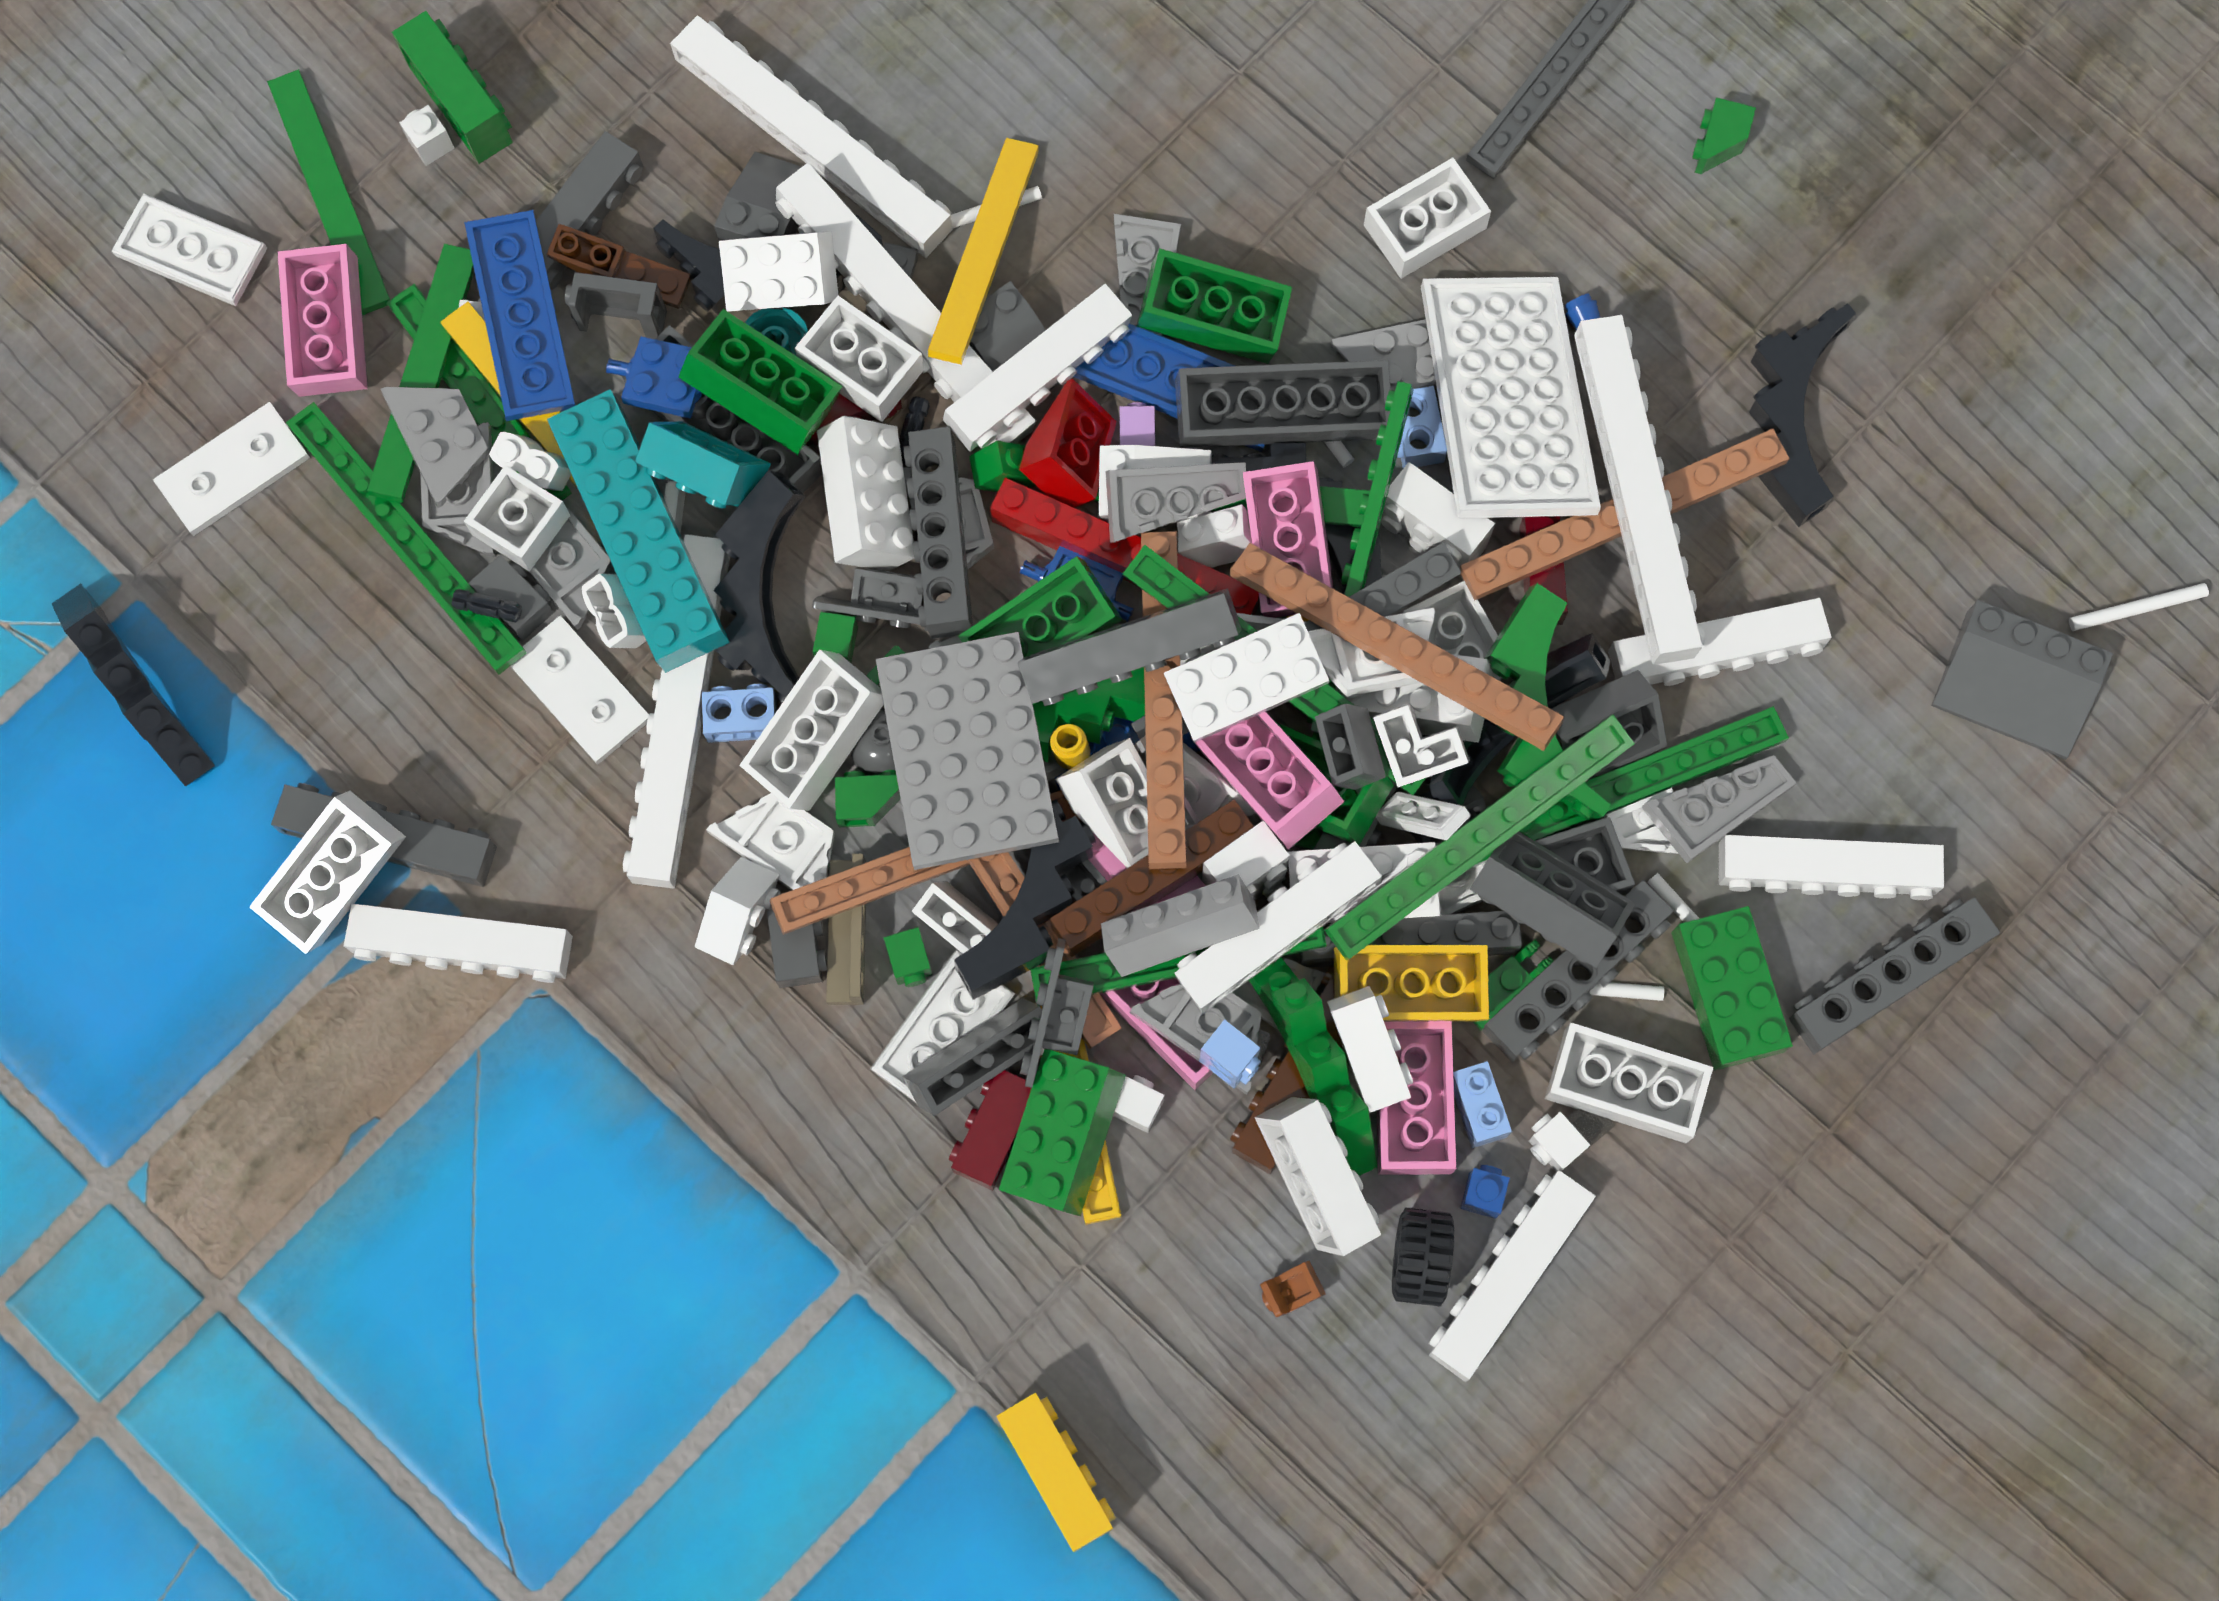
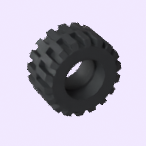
[1392,1207,1454,1307]

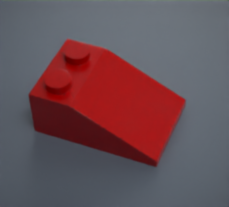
[1019,379,1117,508]

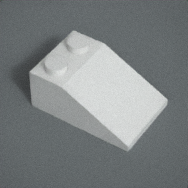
[1099,445,1212,523]
[1056,738,1149,868]

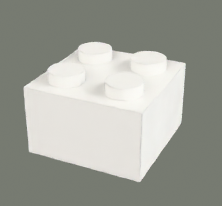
[464,465,570,572]

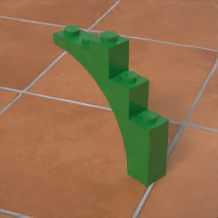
[1484,583,1611,820]
[1032,667,1145,762]
[1249,957,1377,1176]

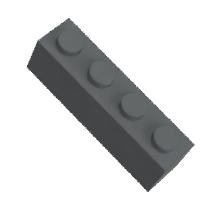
[902,998,1041,1116]

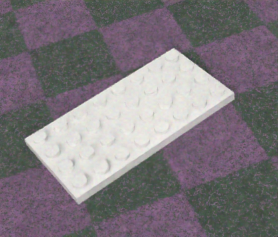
[1421,277,1601,518]

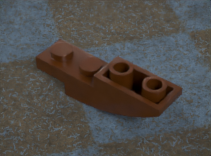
[546,223,691,309]

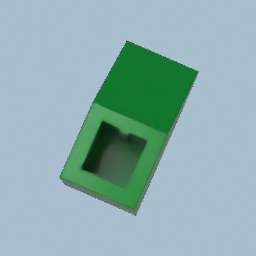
[1692,97,1756,174]
[969,441,1037,492]
[835,770,901,828]

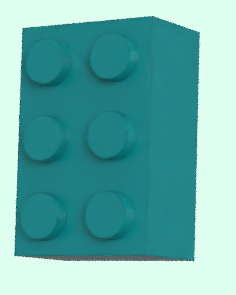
[635,421,771,508]

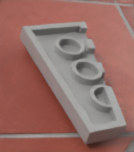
[1642,755,1796,863]

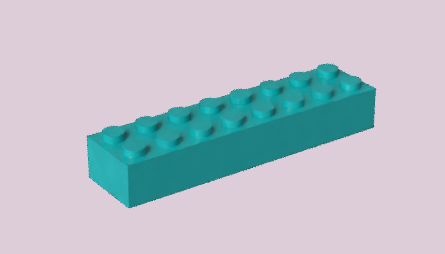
[547,389,730,673]

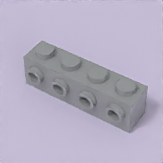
[1101,874,1260,977]

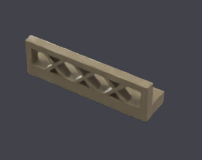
[826,854,867,1005]

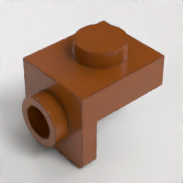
[1260,1260,1326,1317]

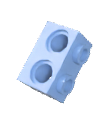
[1397,386,1447,468]
[702,684,778,743]
[1199,1019,1261,1089]
[1453,1061,1512,1148]

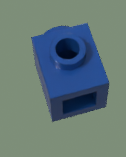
[1460,1165,1510,1219]

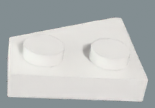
[1604,788,1679,854]

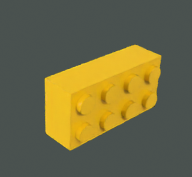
[1334,945,1489,1022]
[996,1393,1116,1553]

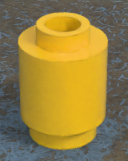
[1050,724,1090,770]

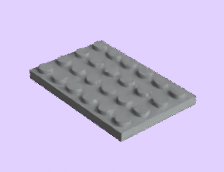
[876,632,1059,870]

